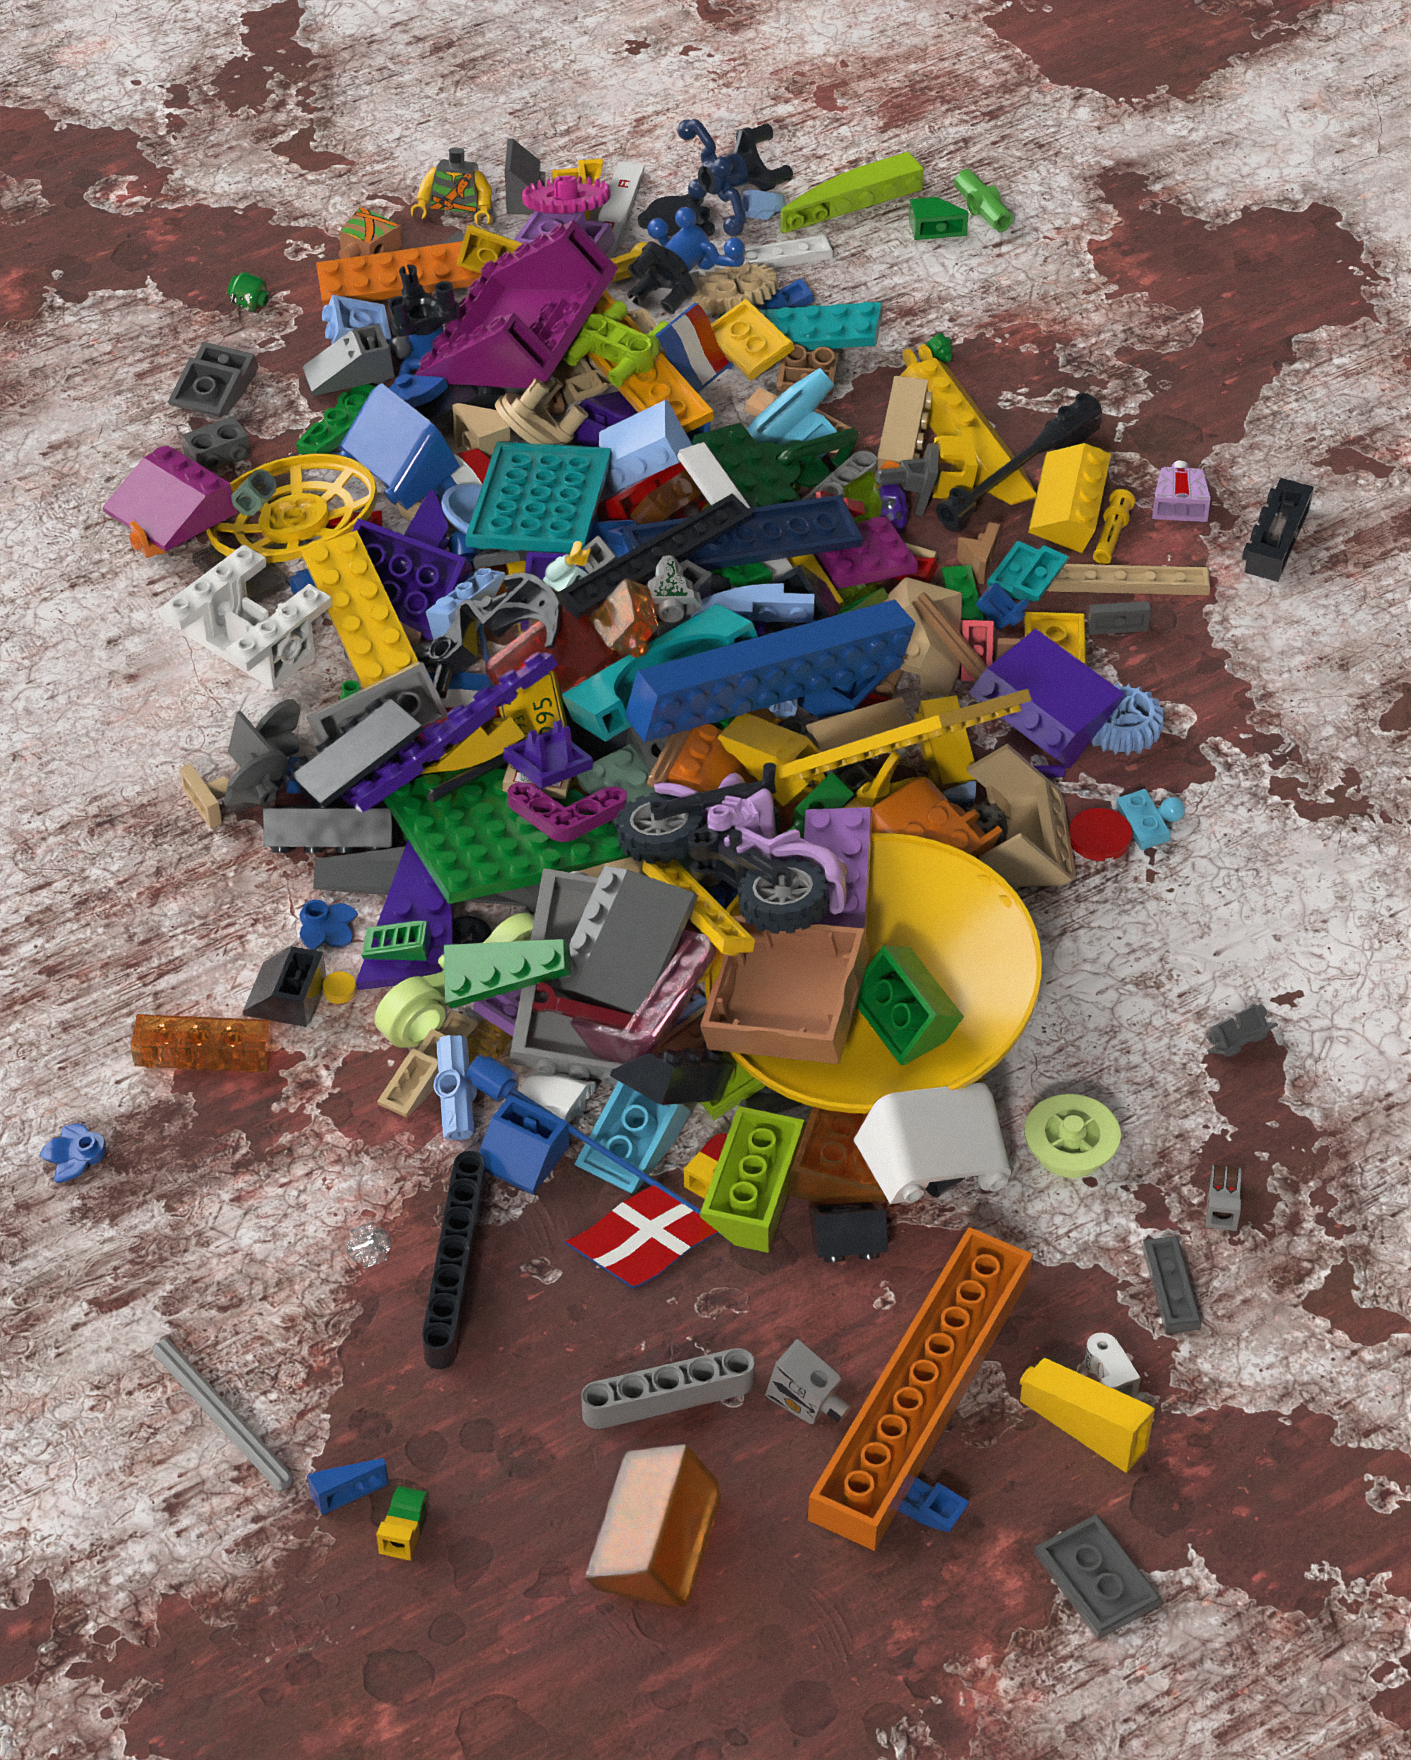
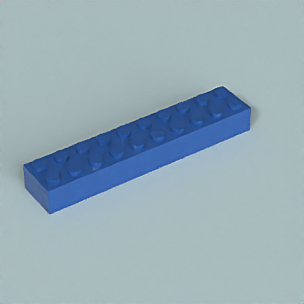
[625,599,916,742]

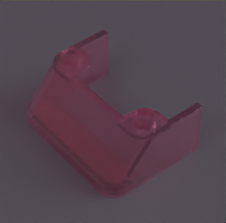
[570,930,716,1064]

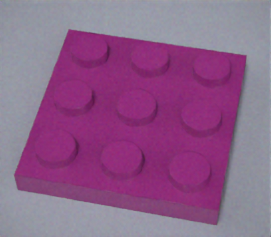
[813,516,918,589]

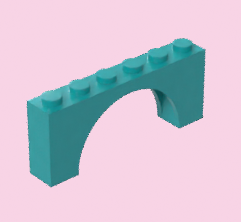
[561,603,758,742]

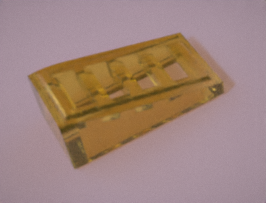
[466,1019,513,1067]

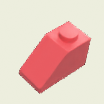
[961,620,994,681]

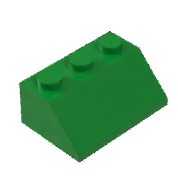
[856,945,964,1065]

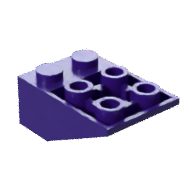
[572,391,638,447]

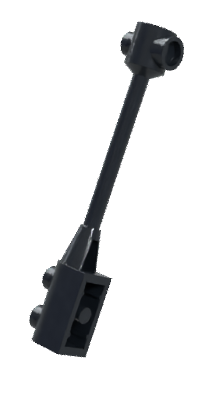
[936,393,1102,532]

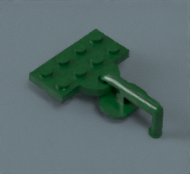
[692,422,859,508]

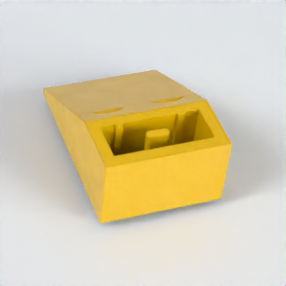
[717,713,821,806]

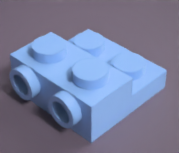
[322,295,392,344]

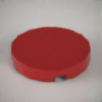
[1069,808,1133,861]

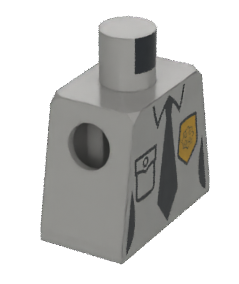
[765,1339,851,1424]

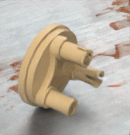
[495,375,589,446]

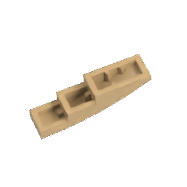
[806,697,911,752]
[377,1009,481,1118]

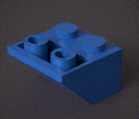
[478,1094,569,1195]

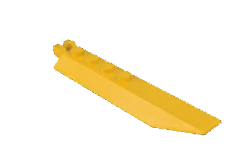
[900,344,1036,505]

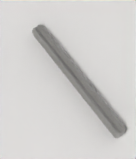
[153,1338,293,1491]

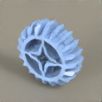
[1092,682,1164,756]

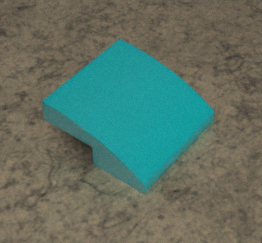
[987,540,1069,601]

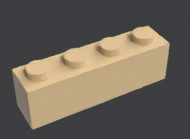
[877,376,932,470]

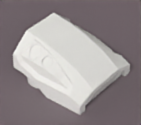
[518,1070,595,1122]

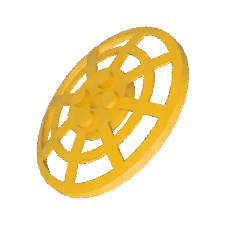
[206,454,378,563]

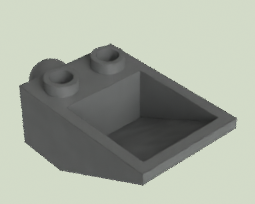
[302,324,412,396]

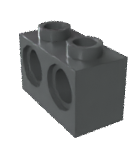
[181,416,251,472]

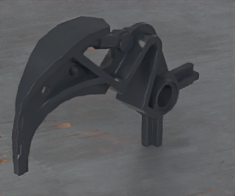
[415,573,562,699]

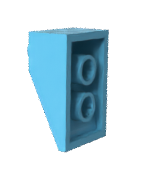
[574,1081,691,1195]

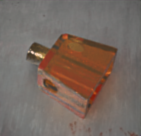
[590,579,658,658]

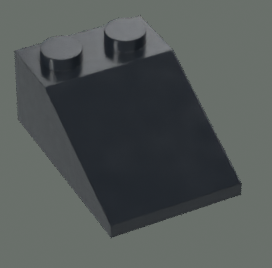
[413,384,504,428]

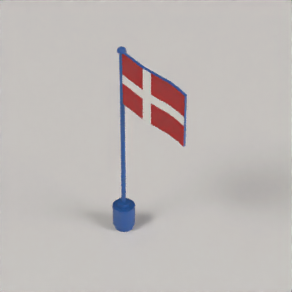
[466,1055,723,1288]

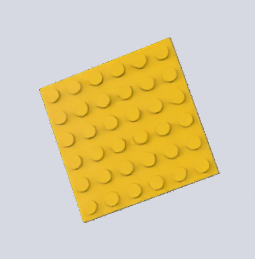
[776,689,1032,781]

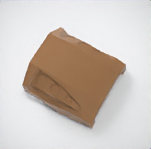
[776,344,839,396]

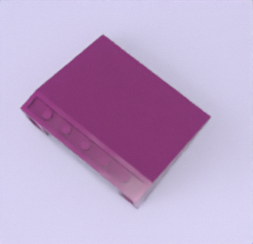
[415,220,618,388]

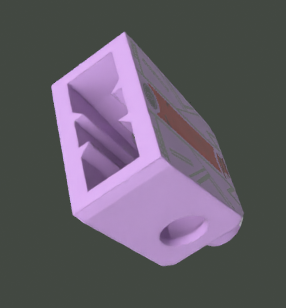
[1152,461,1211,522]

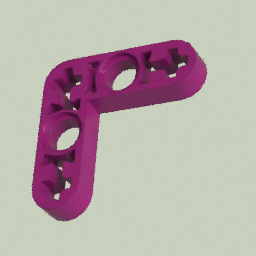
[507,782,627,842]

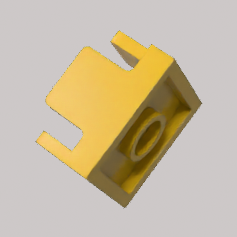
[931,427,978,499]

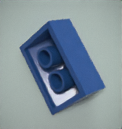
[797,672,891,718]

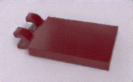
[532,982,659,1038]

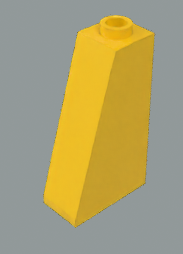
[1020,1358,1155,1473]

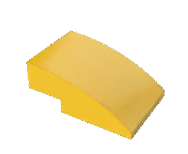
[420,716,525,774]

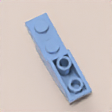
[691,583,814,623]

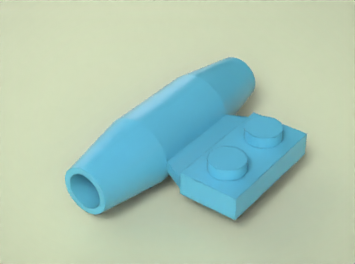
[746,368,838,459]

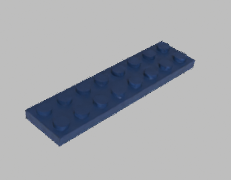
[622,495,863,580]

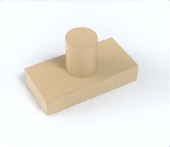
[179,764,228,829]

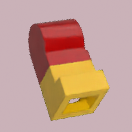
[684,1133,728,1199]

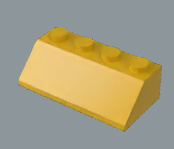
[456,224,522,274]
[1028,443,1111,553]

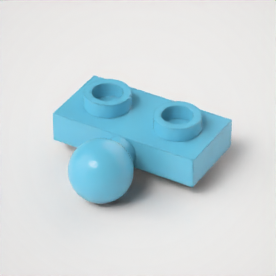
[1116,789,1185,850]

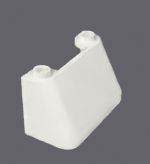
[854,1083,1011,1204]

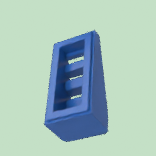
[307,1458,389,1515]

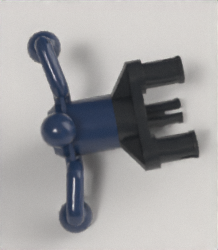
[677,119,793,237]

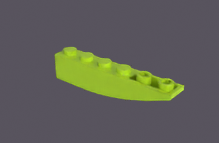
[780,151,924,234]

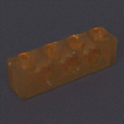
[130,1014,273,1073]

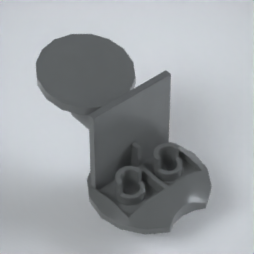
[223,699,301,812]

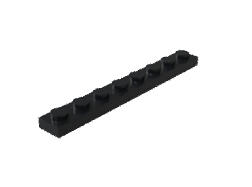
[557,493,753,620]

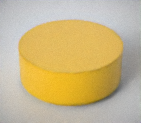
[322,971,356,1004]

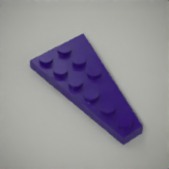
[356,840,454,990]

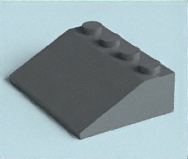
[551,866,699,1018]

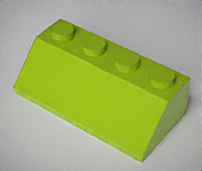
[700,1106,804,1253]

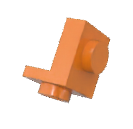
[128,521,179,558]

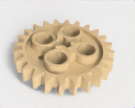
[691,262,779,314]

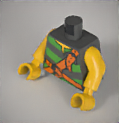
[411,147,493,226]

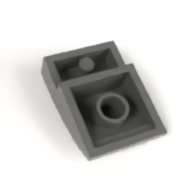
[168,342,258,417]

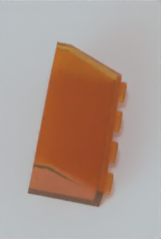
[585,1444,721,1607]

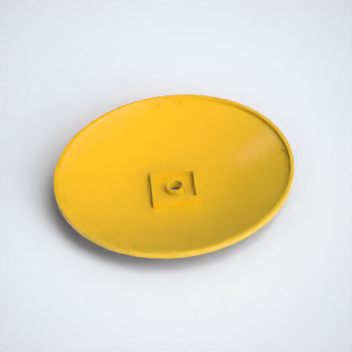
[704,833,1042,1114]

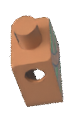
[339,207,402,259]

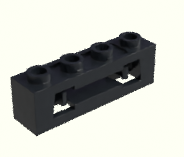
[1242,478,1314,582]

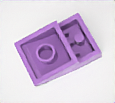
[514,211,615,254]

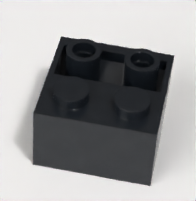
[243,946,326,1027]

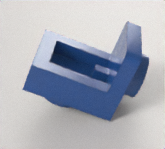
[975,582,1030,630]

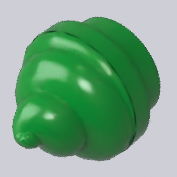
[926,333,953,362]

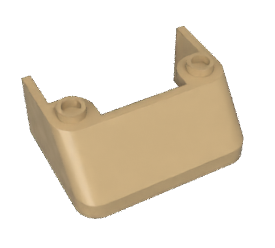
[967,744,1076,887]

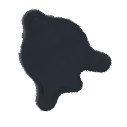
[638,193,715,236]

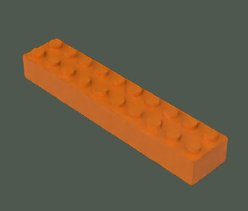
[808,1227,1033,1551]

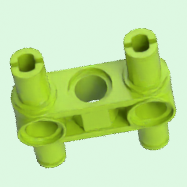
[563,300,669,387]

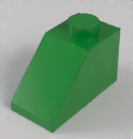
[909,197,969,240]

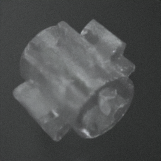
[347,1222,391,1268]

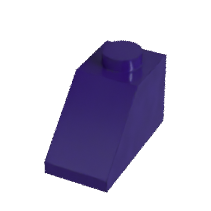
[404,489,450,551]

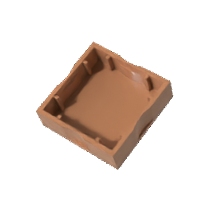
[700,915,871,1064]

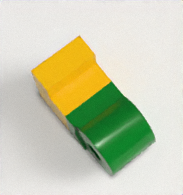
[376,1486,429,1561]

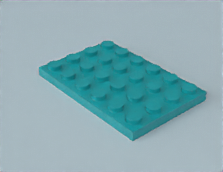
[465,442,611,554]

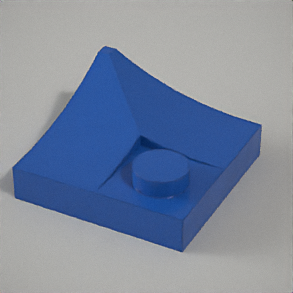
[389,374,449,407]

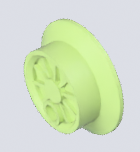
[1024,1094,1121,1178]

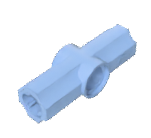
[434,1035,477,1141]

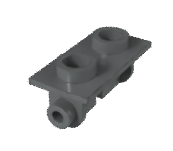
[1207,1004,1278,1057]

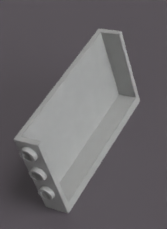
[509,868,639,1085]

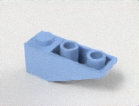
[425,568,506,640]

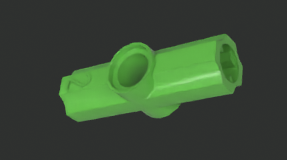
[954,169,1014,233]

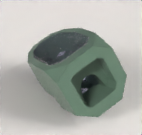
[231,469,277,516]

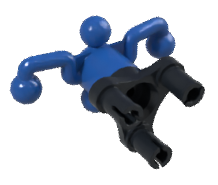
[627,207,745,314]
[388,264,460,377]

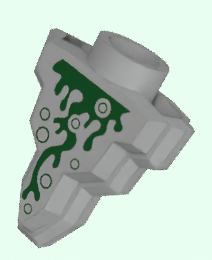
[640,555,702,623]

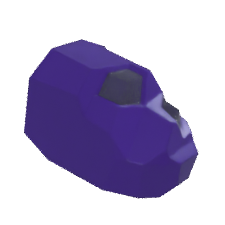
[874,484,908,534]

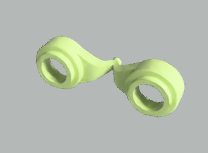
[375,913,534,1048]

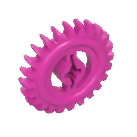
[522,175,611,214]

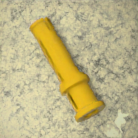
[1093,489,1136,565]

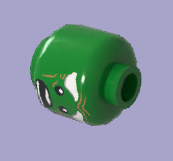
[227,272,270,312]

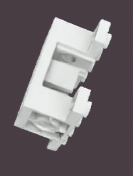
[158,545,332,690]

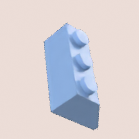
[599,399,692,493]

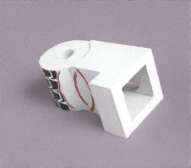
[1085,1332,1140,1398]

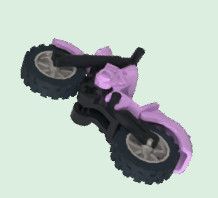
[616,762,848,934]

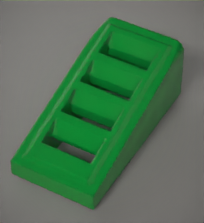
[361,921,432,961]

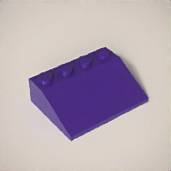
[352,518,472,642]
[968,628,1126,769]

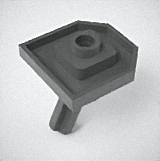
[875,443,942,516]

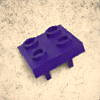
[503,720,593,789]

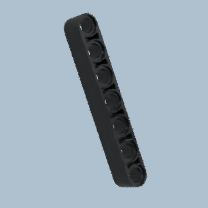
[422,1151,486,1369]

